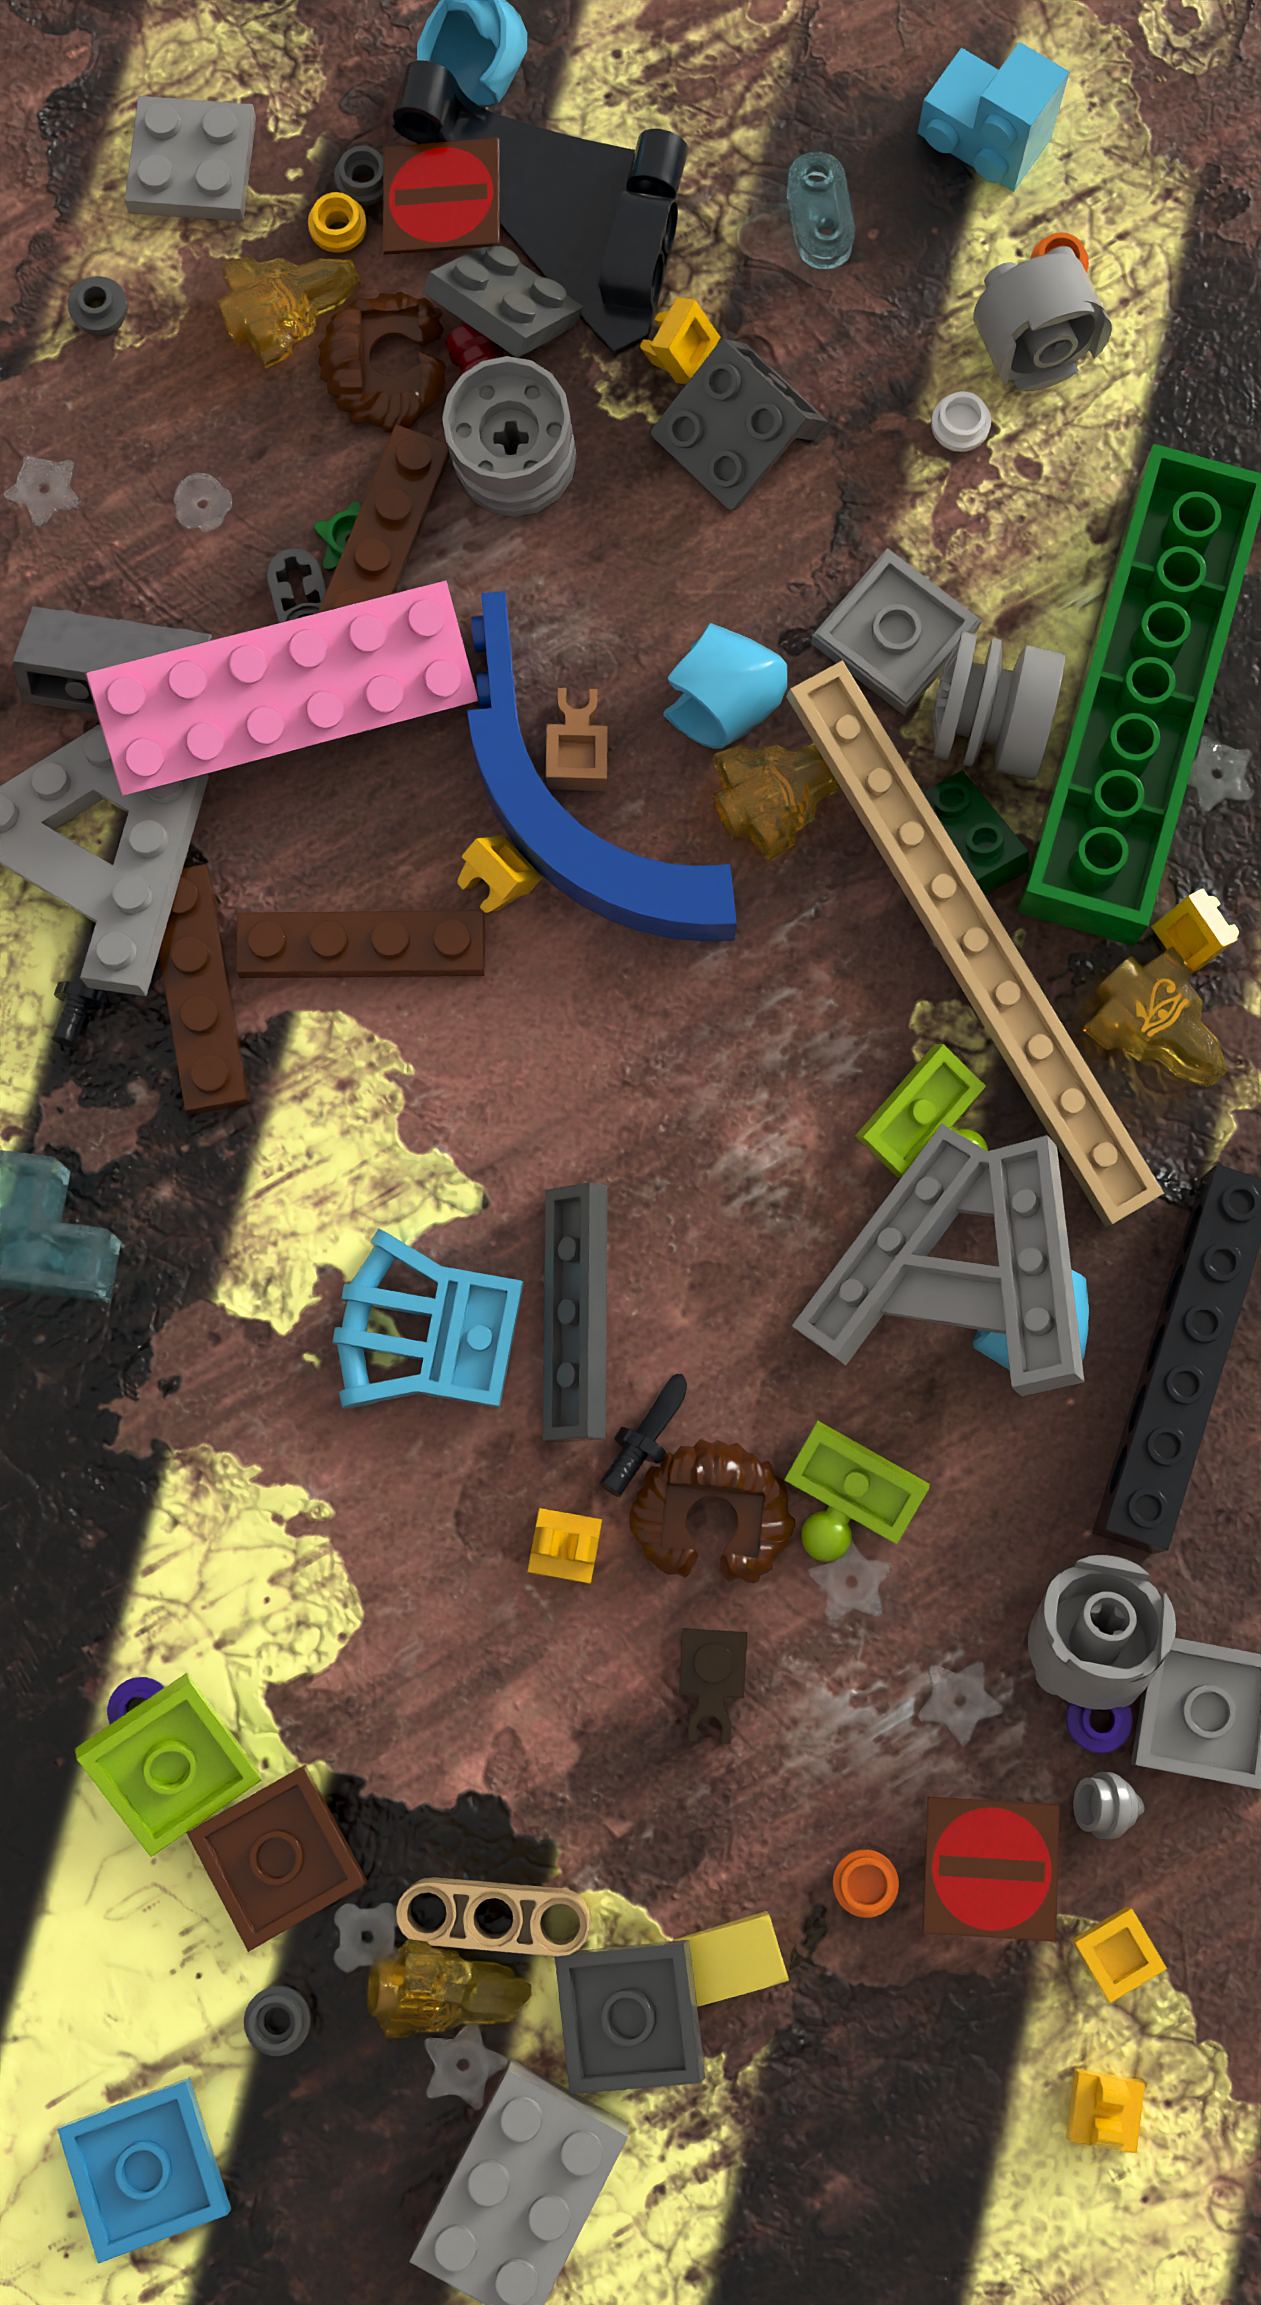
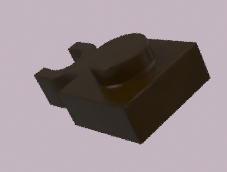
[679,1628,747,1744]

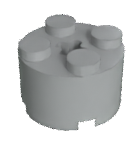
[973,246,1112,391]
[1028,1555,1176,1710]

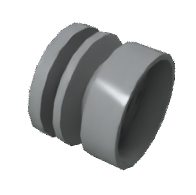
[442,356,577,517]
[931,631,1066,780]

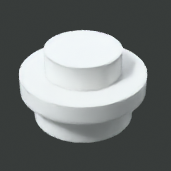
[931,391,991,452]

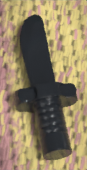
[51,923,107,1047]
[599,1374,687,1497]

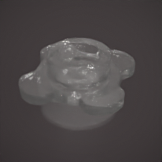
[334,1903,400,1972]

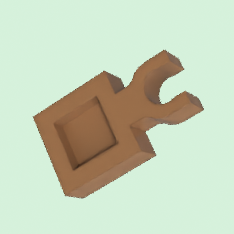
[545,688,608,791]

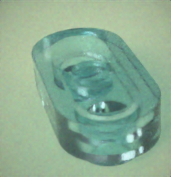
[787,152,855,269]

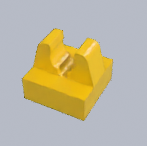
[640,297,721,384]
[457,835,543,913]
[1151,889,1239,977]
[527,1508,603,1584]
[1071,1906,1167,2003]
[1066,2068,1145,2153]

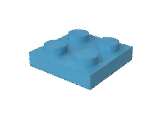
[57,2077,231,2264]

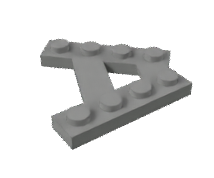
[0,724,209,996]
[792,1124,1084,1396]

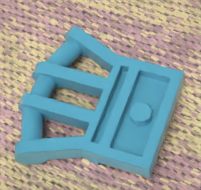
[332,1229,524,1409]

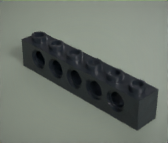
[1092,1164,1261,1554]

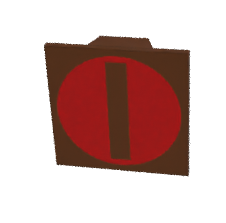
[383,138,500,255]
[922,1796,1060,1942]

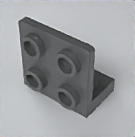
[651,338,829,510]

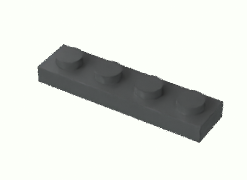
[543,1182,607,1442]

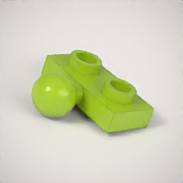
[855,1044,988,1178]
[785,1420,930,1562]

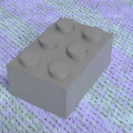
[409,2058,628,2305]

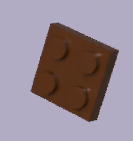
[187,1765,368,1952]

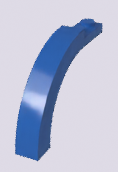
[467,591,737,941]

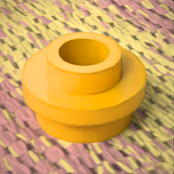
[308,192,367,253]

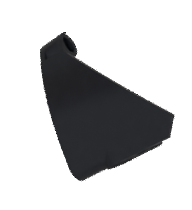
[392,60,689,355]

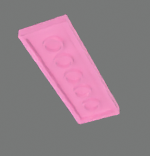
[85,580,479,796]

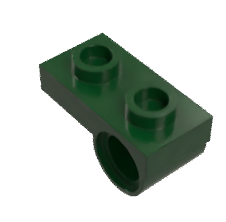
[922,770,1030,896]

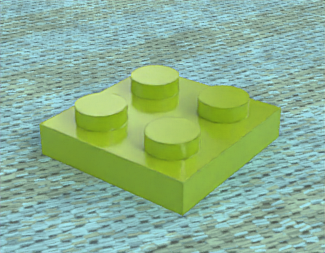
[75,1673,262,1857]

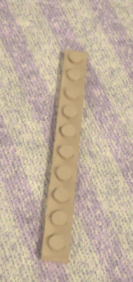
[786,660,1164,1227]

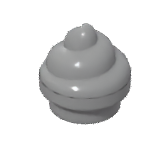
[1073,1772,1145,1840]

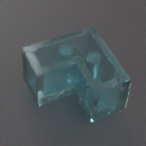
[0,1150,121,1302]

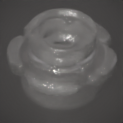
[173,473,232,532]

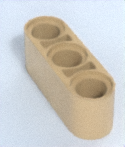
[396,1877,591,1956]

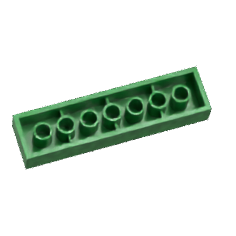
[1016,444,1261,946]

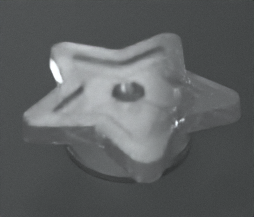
[4,455,81,527]
[1187,736,1253,812]
[809,1541,892,1621]
[918,1661,1003,1745]
[424,2019,508,2110]

